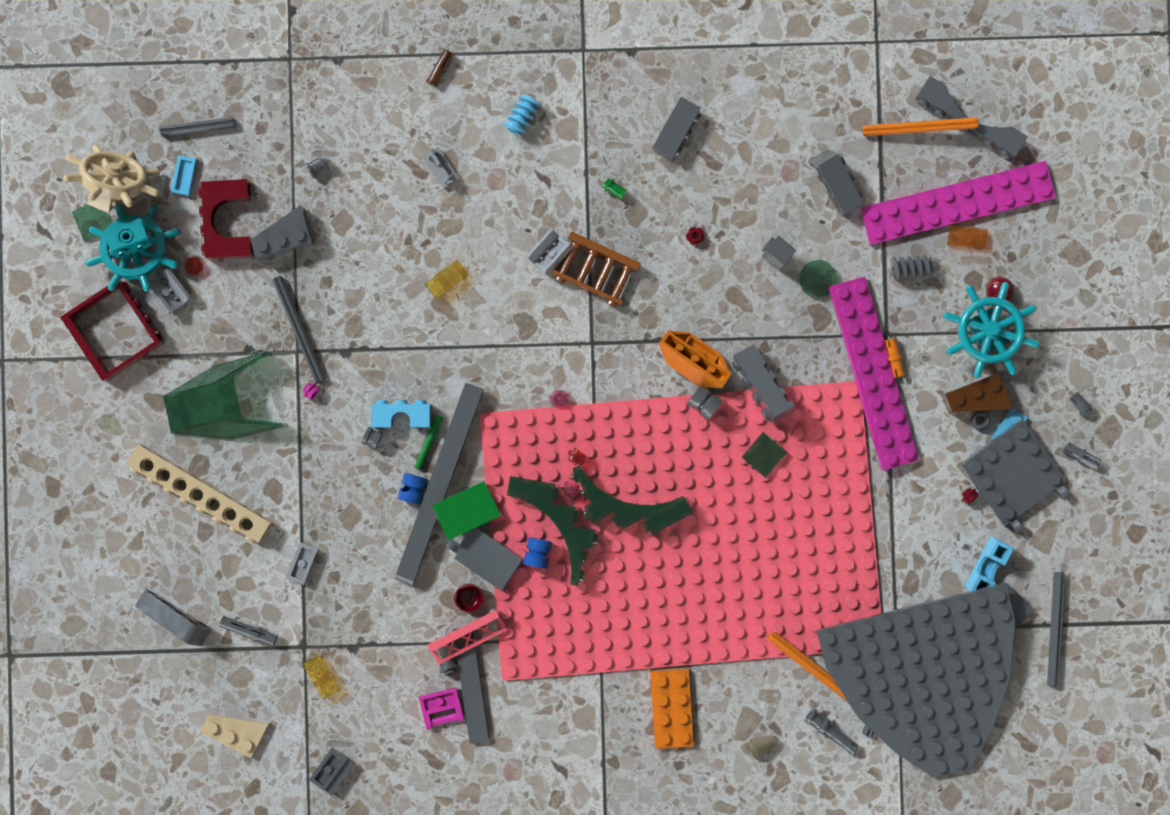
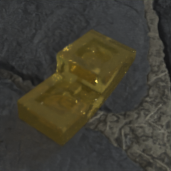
[425,260,469,300]
[303,654,340,699]

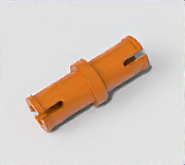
[885,338,905,378]

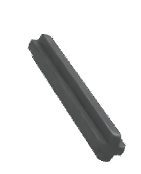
[160,117,236,137]

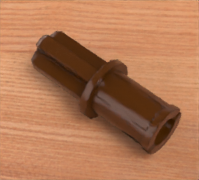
[426,50,454,87]

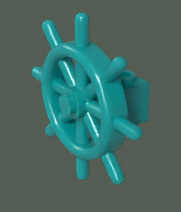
[85,204,181,292]
[943,282,1040,378]

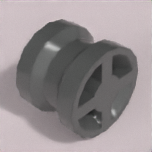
[361,427,383,450]

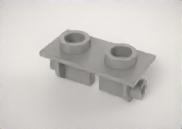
[423,147,460,189]

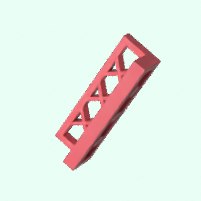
[427,609,507,665]

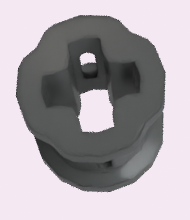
[305,154,330,178]

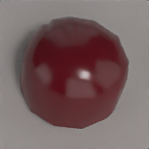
[986,276,1015,303]
[454,583,484,613]

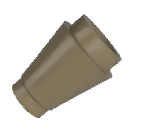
[746,735,776,757]

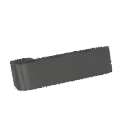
[135,589,212,646]

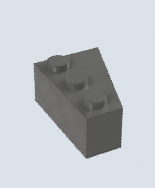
[808,149,864,215]

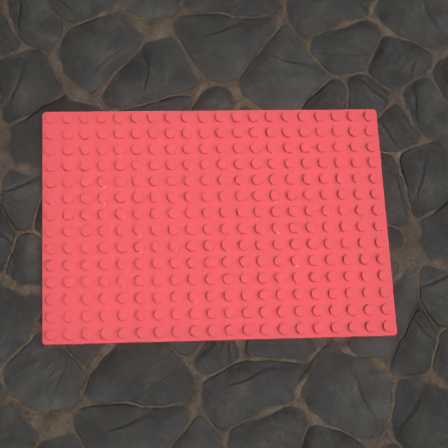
[480,381,881,681]

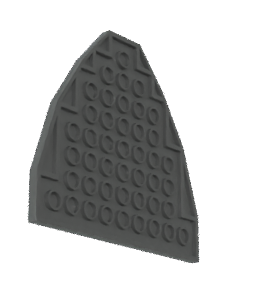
[816,583,1015,778]

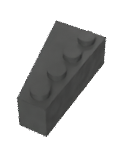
[732,344,795,425]

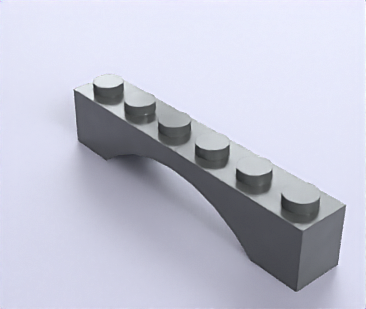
[915,76,1028,159]

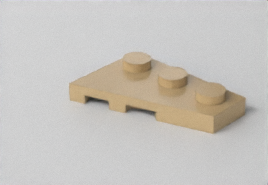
[200,714,270,758]

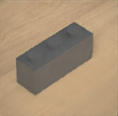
[652,97,702,160]
[761,235,797,271]

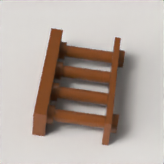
[552,231,641,308]

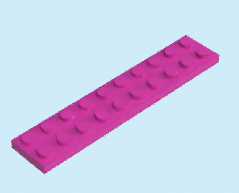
[860,161,1056,245]
[828,277,919,471]

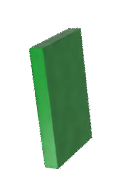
[432,481,501,541]

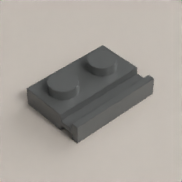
[309,747,355,796]

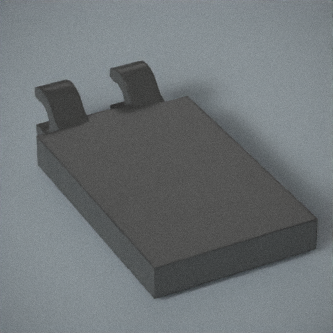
[446,527,523,591]

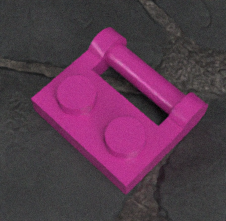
[419,687,465,730]

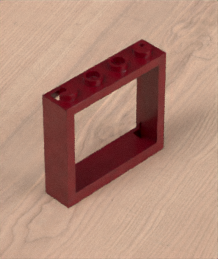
[60,280,164,382]

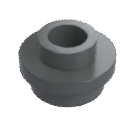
[970,411,990,430]
[439,660,458,676]

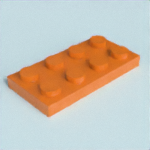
[650,668,694,749]

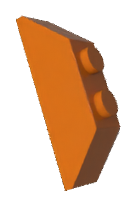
[658,330,732,388]

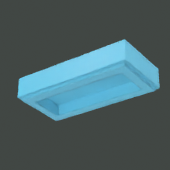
[171,155,198,197]

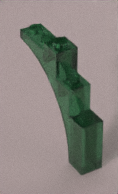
[571,465,693,535]
[507,476,598,586]

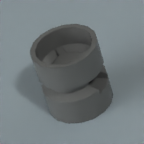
[687,384,723,420]

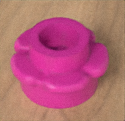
[303,382,320,400]

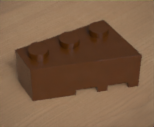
[941,373,1013,413]

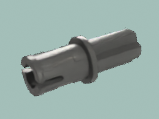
[1063,442,1102,469]

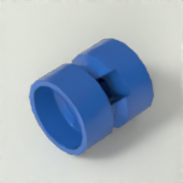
[397,473,428,505]
[523,537,553,569]

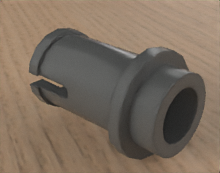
[1069,392,1093,417]

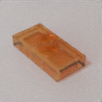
[947,226,988,249]

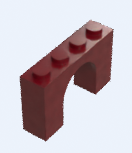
[198,179,254,260]

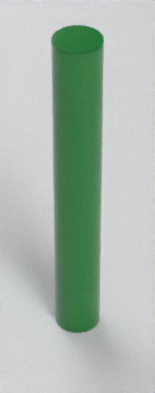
[414,415,443,470]

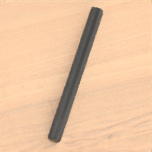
[272,276,325,383]
[1047,572,1065,687]

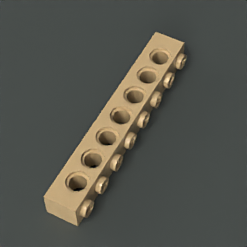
[126,444,273,544]

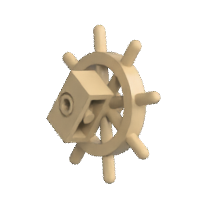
[63,145,160,213]

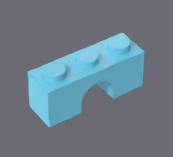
[372,400,431,427]
[965,536,1014,591]

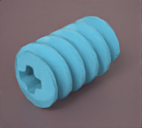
[503,95,542,138]

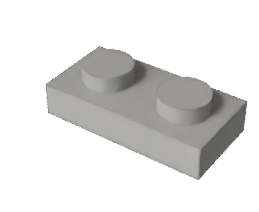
[286,542,319,585]

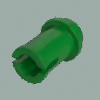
[602,178,627,200]

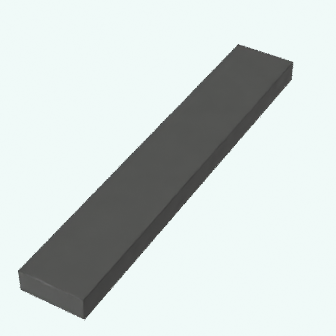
[453,628,489,744]

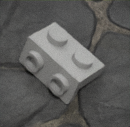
[526,228,573,276]
[149,268,190,315]

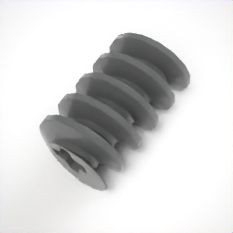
[891,255,933,281]

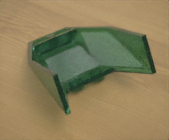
[163,351,288,440]

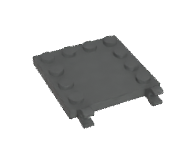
[960,419,1071,534]

